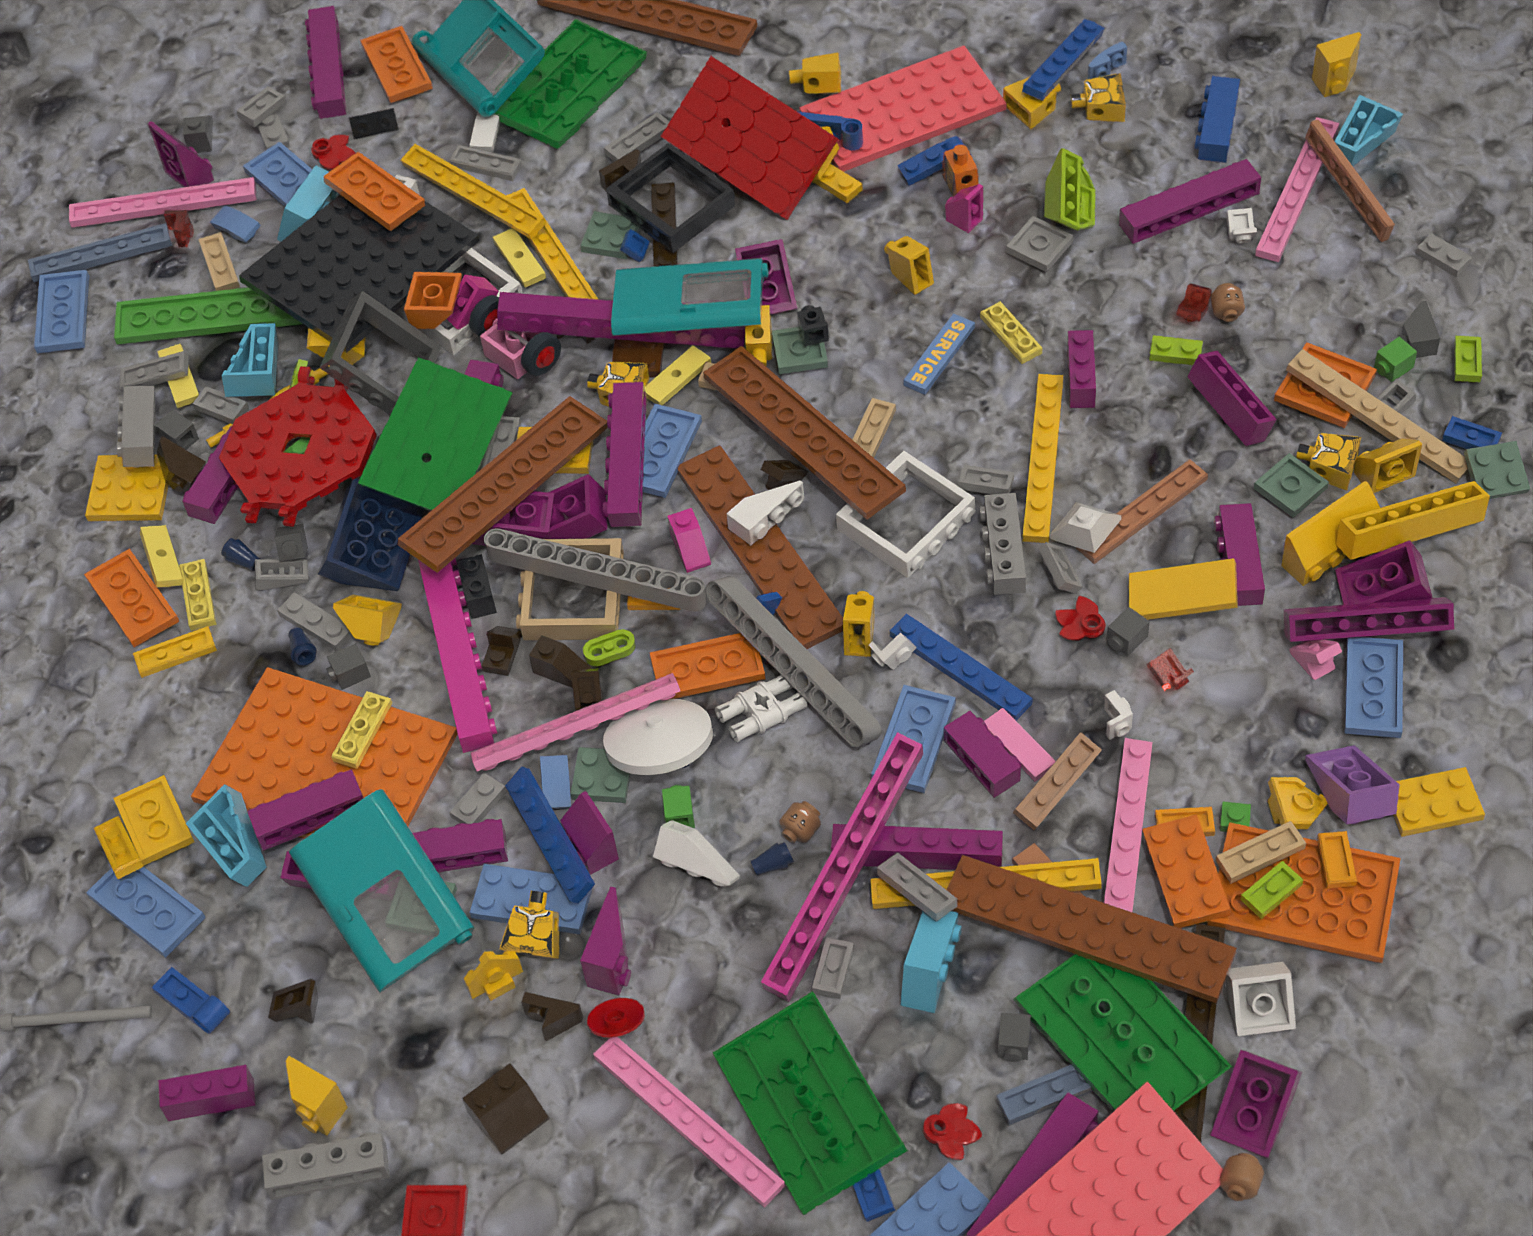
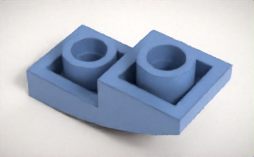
[1088,41,1127,79]
[210,205,261,242]
[540,755,571,809]

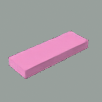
[984,708,1056,782]

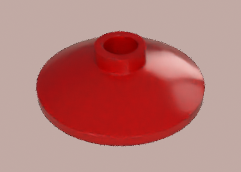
[587,998,645,1038]

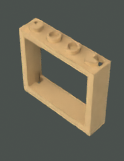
[516,538,624,640]

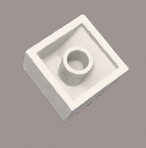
[1226,962,1296,1036]

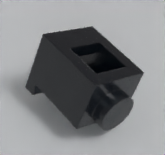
[797,305,829,346]

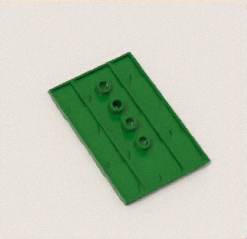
[494,19,647,149]
[358,357,513,511]
[1013,954,1232,1111]
[712,991,908,1215]

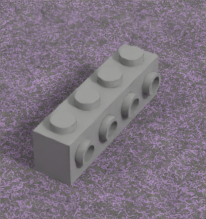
[117,386,155,468]
[980,493,1026,595]
[262,1132,390,1200]

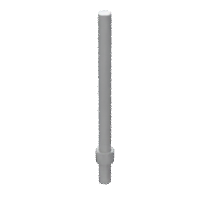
[0,1006,152,1031]

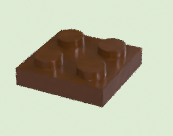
[612,339,664,378]

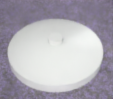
[603,699,713,775]

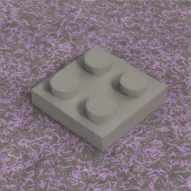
[1006,216,1074,272]

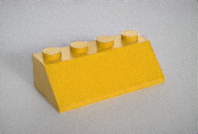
[1281,481,1380,586]

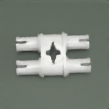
[715,675,807,742]

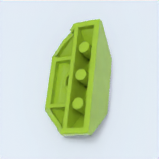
[1044,148,1095,231]

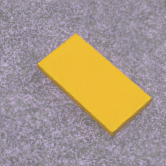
[1129,558,1238,620]

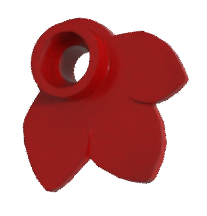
[311,134,355,170]
[1055,596,1106,641]
[923,1103,982,1160]

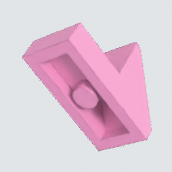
[1289,639,1342,680]

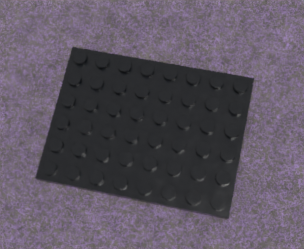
[239,195,479,353]

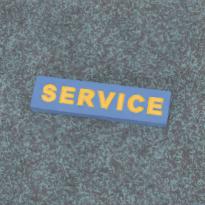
[903,313,975,395]

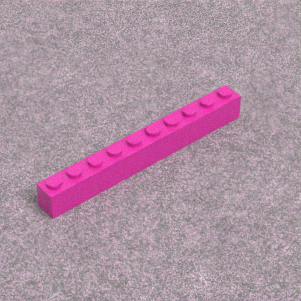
[418,558,498,753]
[761,732,923,1002]

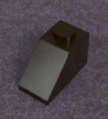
[157,436,206,494]
[529,635,592,688]

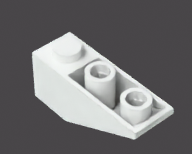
[727,481,804,545]
[653,820,740,886]

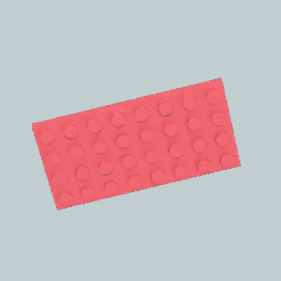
[799,45,1006,172]
[975,1082,1223,1236]

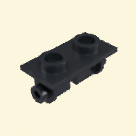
[348,108,399,139]

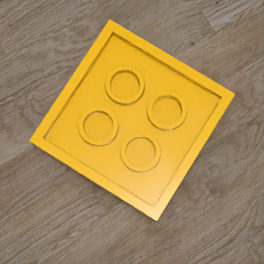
[85,454,169,521]

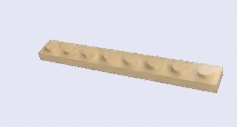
[1286,349,1468,484]

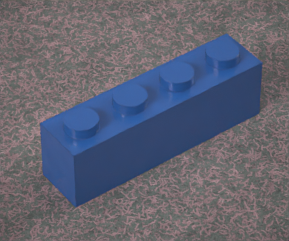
[1195,76,1240,163]

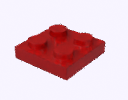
[401,1185,468,1236]

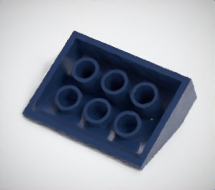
[318,478,424,591]

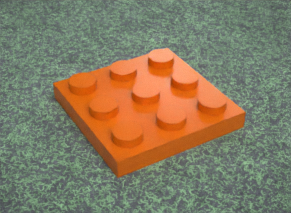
[1274,342,1377,428]

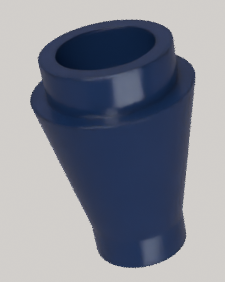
[221,538,261,571]
[288,628,317,665]
[750,842,794,876]

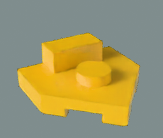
[1268,777,1328,829]
[464,951,523,1001]

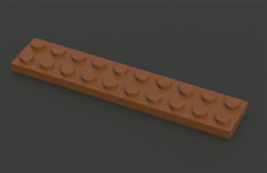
[537,0,758,56]
[703,346,906,520]
[398,396,608,573]
[677,445,843,649]
[947,855,1237,1003]

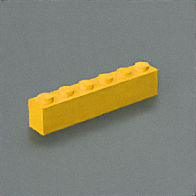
[1336,481,1490,560]

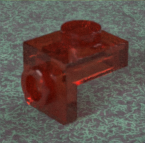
[164,210,194,247]
[1176,283,1212,322]
[1146,648,1194,691]

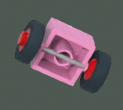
[469,295,561,379]

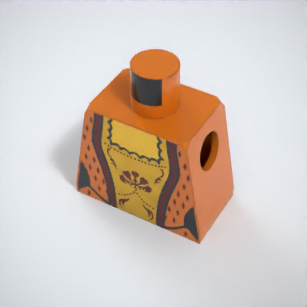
[942,145,979,197]

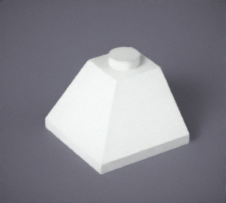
[1049,502,1121,553]

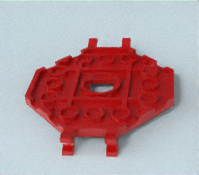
[219,366,377,527]

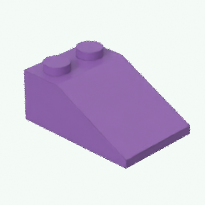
[1305,745,1400,824]

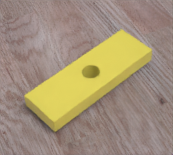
[493,228,546,288]
[980,301,1043,364]
[157,343,199,408]
[645,346,711,405]
[140,525,183,588]
[179,559,217,631]
[331,691,392,769]

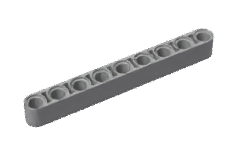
[484,529,707,612]
[705,576,881,747]

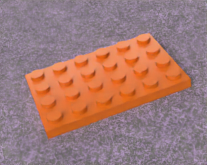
[1208,822,1401,963]

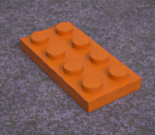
[360,26,433,103]
[323,151,425,231]
[84,549,179,647]
[649,633,766,699]
[1142,814,1231,928]

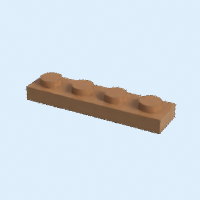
[1013,732,1102,830]

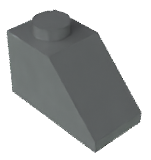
[183,116,213,153]
[1398,301,1440,358]

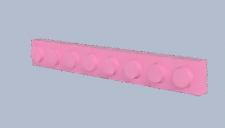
[1255,117,1339,262]
[69,177,256,228]
[471,673,680,771]
[1104,738,1153,912]
[593,1037,785,1208]

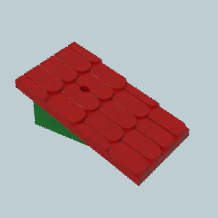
[660,56,839,220]

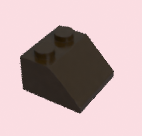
[462,1063,549,1155]

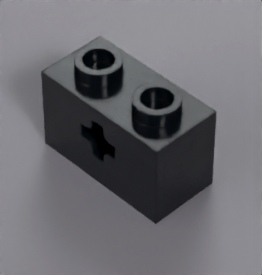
[456,554,497,619]

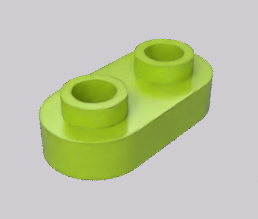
[583,629,636,666]

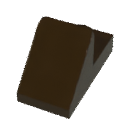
[599,149,642,191]
[760,460,808,490]
[482,626,522,676]
[571,668,604,723]
[268,979,318,1024]
[521,992,583,1041]

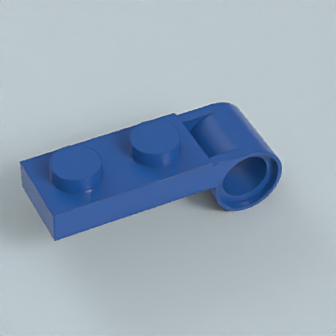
[798,112,863,151]
[897,136,964,186]
[151,967,231,1034]

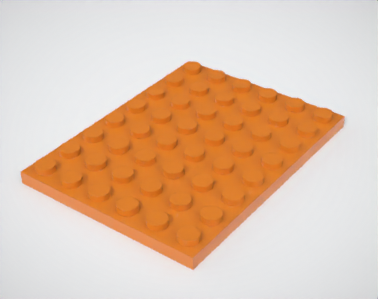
[191,667,458,839]

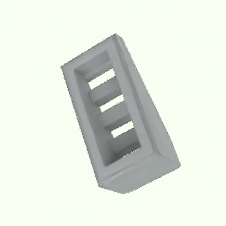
[1377,379,1416,414]
[254,559,309,590]

